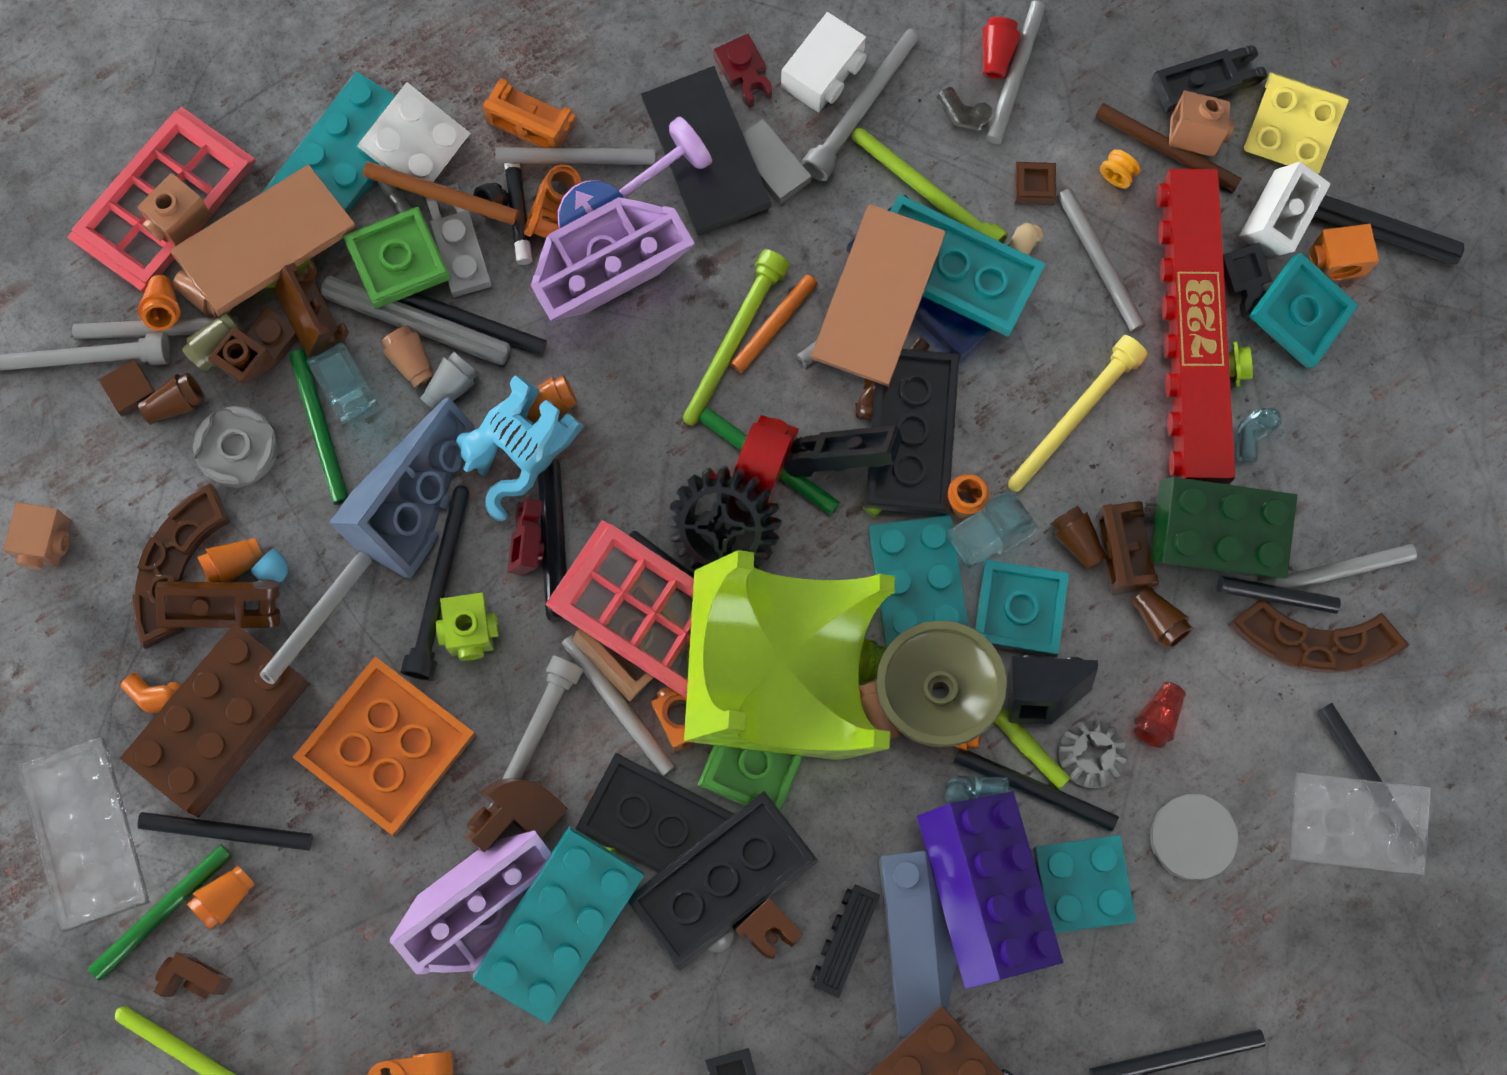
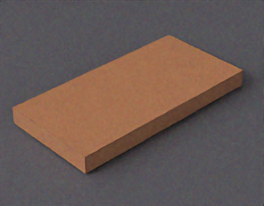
[170,164,356,316]
[811,204,946,387]

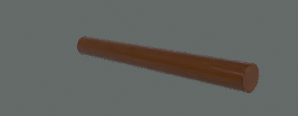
[1095,103,1242,192]

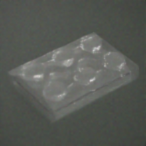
[1288,773,1431,875]

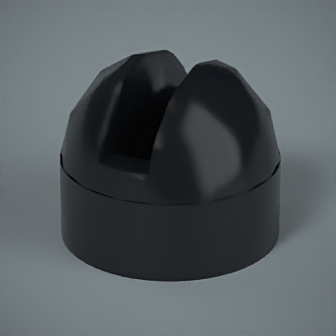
[473,183,508,217]

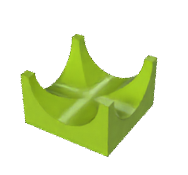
[684,550,895,760]

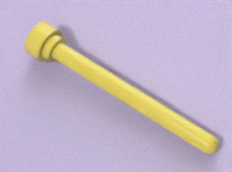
[1008,335,1148,492]

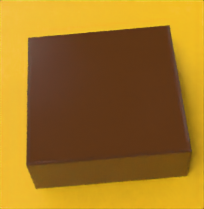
[1014,162,1056,205]
[98,359,155,417]

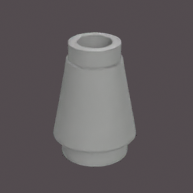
[420,352,479,409]

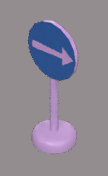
[558,117,712,229]

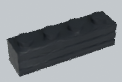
[810,884,880,999]

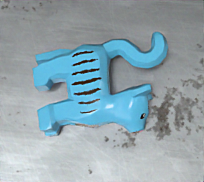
[456,375,584,521]

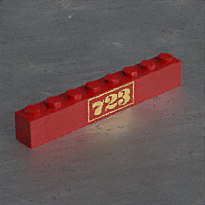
[1156,169,1235,485]

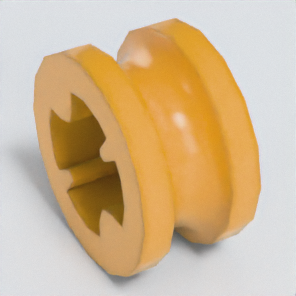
[1100,149,1141,189]

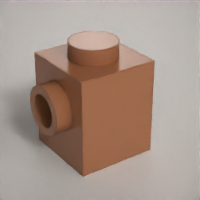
[1169,90,1234,157]
[137,172,211,246]
[3,502,71,570]

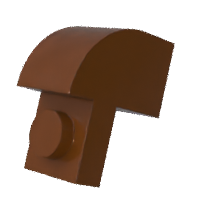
[464,778,568,853]

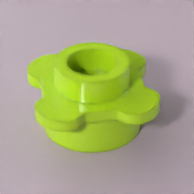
[1228,341,1253,387]

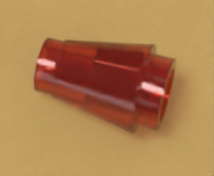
[1134,682,1186,748]

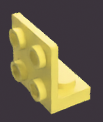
[1243,71,1349,174]

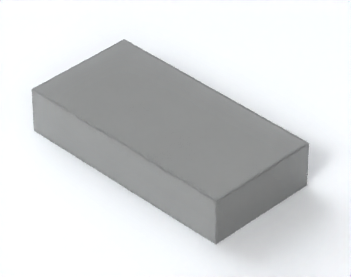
[742,119,812,204]

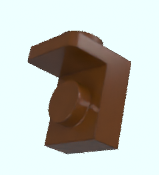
[153,952,233,998]

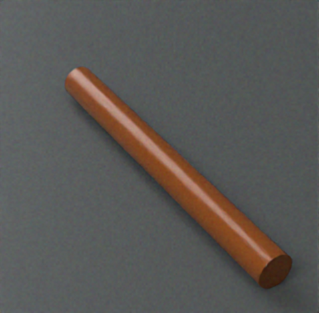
[363,161,519,225]

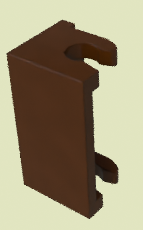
[274,262,349,357]
[1096,501,1159,595]
[736,898,803,959]

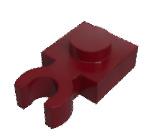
[713,34,772,107]
[507,498,544,576]

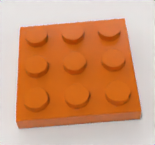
[293,656,476,837]

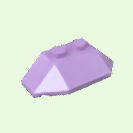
[531,197,695,322]
[390,830,551,975]

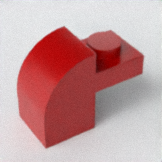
[732,415,799,504]

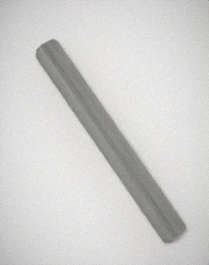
[320,276,511,365]

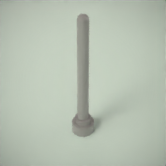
[801,29,919,182]
[0,332,171,371]
[488,655,583,809]

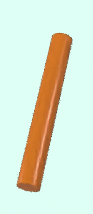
[730,274,818,374]

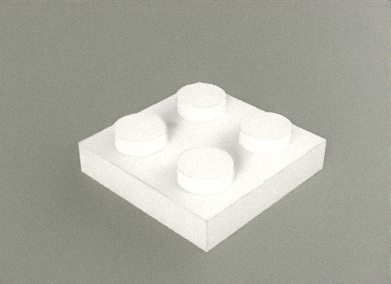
[357,82,470,197]

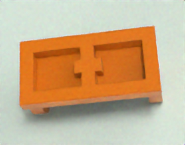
[483,78,577,148]

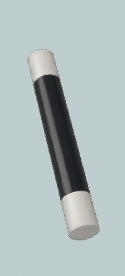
[504,163,533,265]

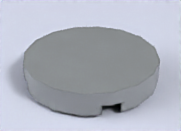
[193,406,278,488]
[1150,794,1238,881]

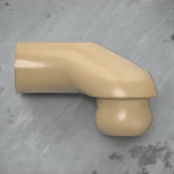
[1008,223,1043,255]

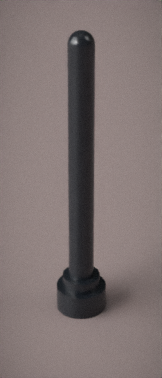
[400,485,469,681]

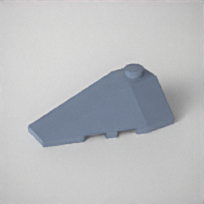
[329,398,474,578]
[878,851,957,1037]

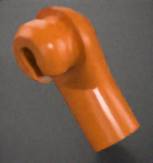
[120,672,181,714]

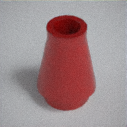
[982,17,1021,79]

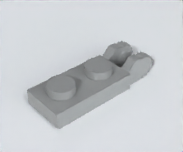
[426,183,492,298]

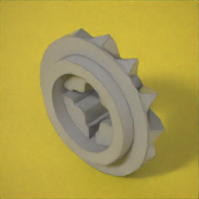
[1058,720,1128,788]

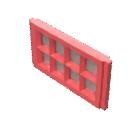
[68,107,256,293]
[545,520,694,698]

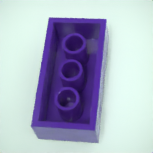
[917,791,1064,989]

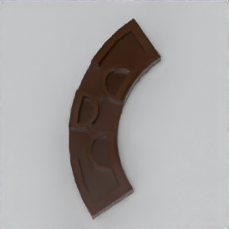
[132,483,230,649]
[1228,600,1409,673]

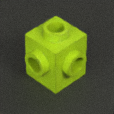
[436,592,499,661]

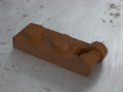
[155,579,280,628]

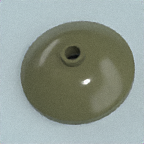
[876,621,1007,747]

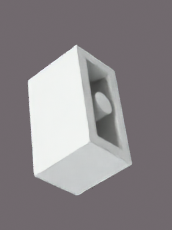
[781,12,867,113]
[1239,161,1331,258]

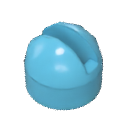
[251,548,288,583]

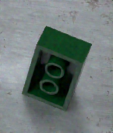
[1149,477,1298,579]

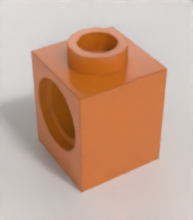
[1310,224,1379,281]
[651,686,696,753]

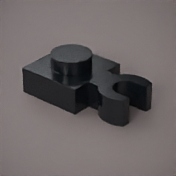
[1223,243,1272,320]

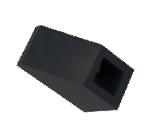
[1007,655,1098,725]

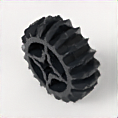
[668,466,782,569]

